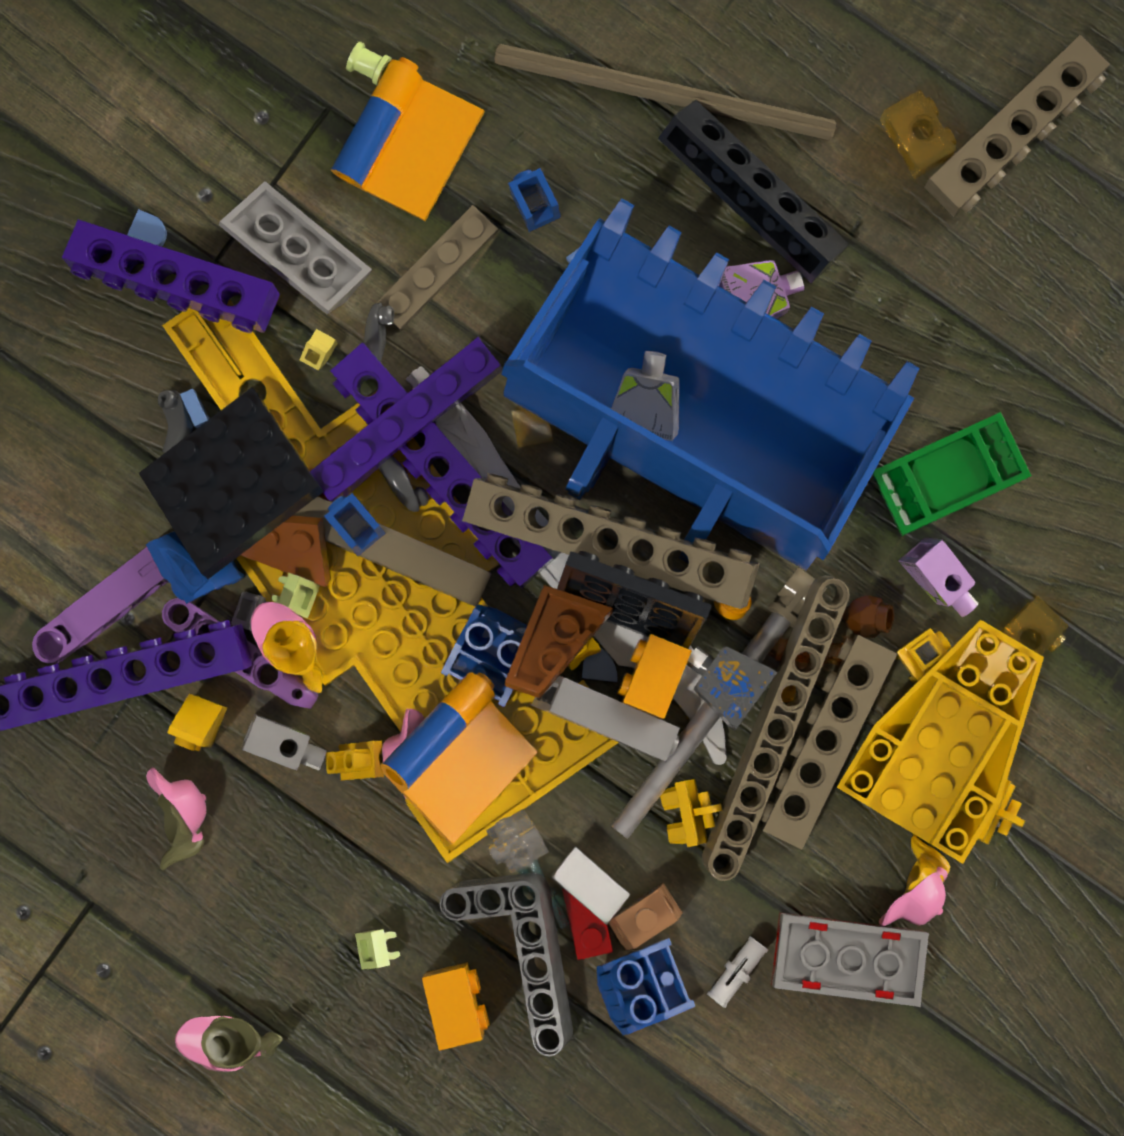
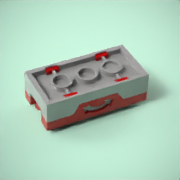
[771,912,929,1007]

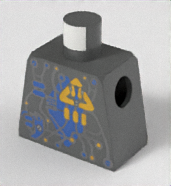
[686,646,777,731]

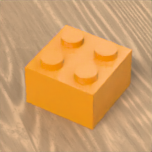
[617,634,692,720]
[422,962,490,1051]

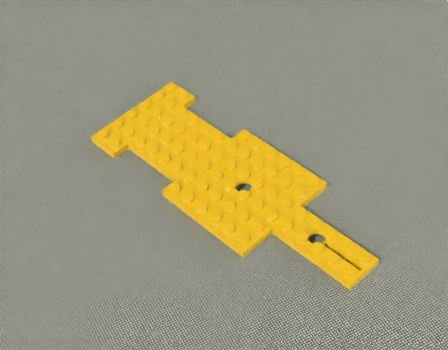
[162,299,618,863]

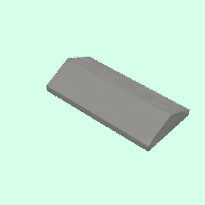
[219,181,372,314]

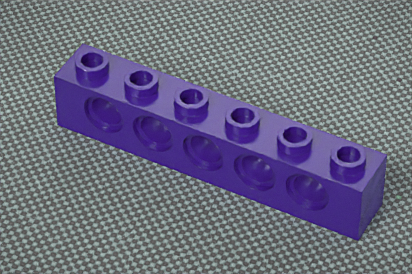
[62,219,280,333]

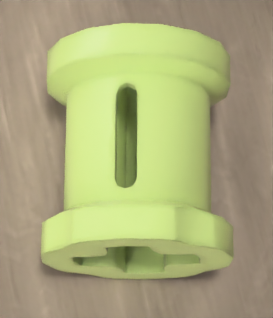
[346,42,392,85]

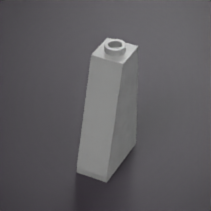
[531,676,680,762]

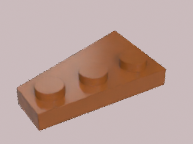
[505,585,613,698]

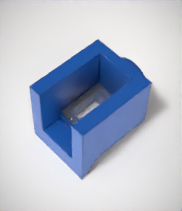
[508,168,561,232]
[324,493,386,556]

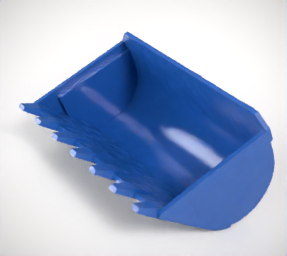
[501,199,920,571]

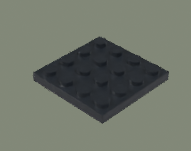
[139,387,324,579]
[557,551,712,649]

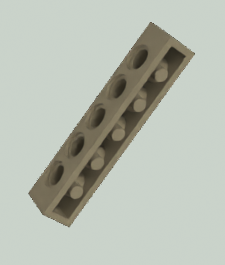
[924,35,1110,217]
[760,634,897,850]

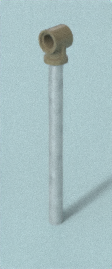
[611,567,827,839]

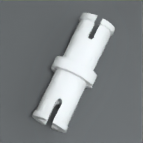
[707,936,768,1008]

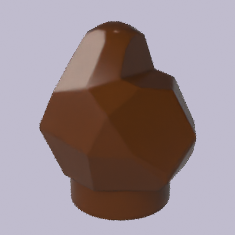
[841,595,894,638]

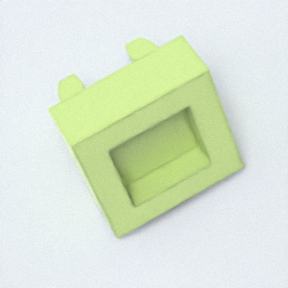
[271,573,320,619]
[355,929,400,969]

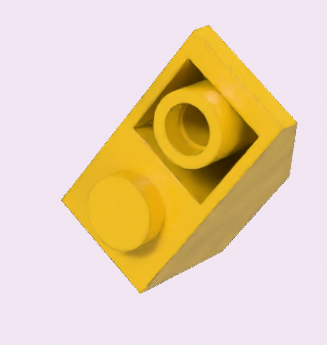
[167,693,227,751]

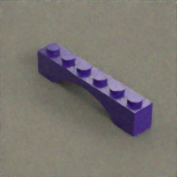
[311,337,503,503]

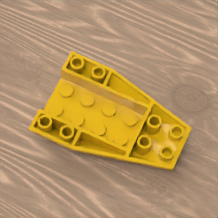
[837,620,1044,864]

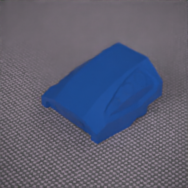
[146,531,246,604]
[441,604,528,707]
[597,938,695,1035]

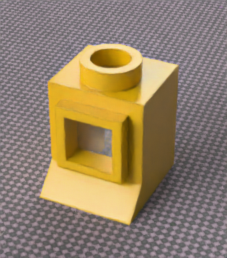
[895,628,952,683]

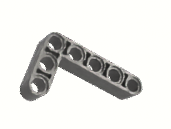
[440,873,573,1056]

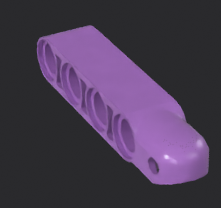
[32,547,168,664]
[162,598,318,709]

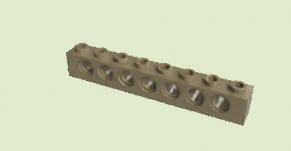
[462,473,760,609]

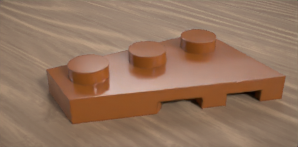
[241,516,331,587]

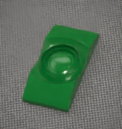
[872,412,1032,536]

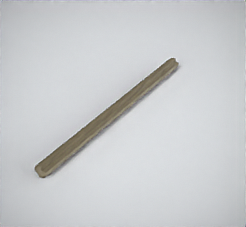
[494,44,836,140]

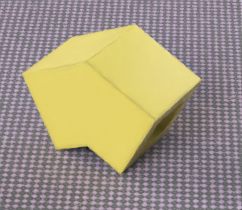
[300,329,338,371]

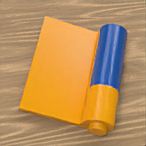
[331,57,485,221]
[380,672,537,845]

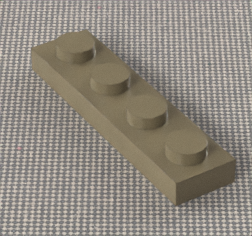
[377,205,498,331]

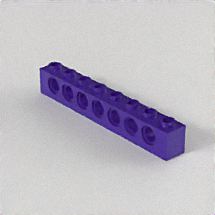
[330,342,554,588]
[0,620,253,731]

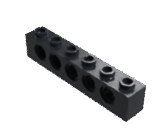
[658,100,849,284]

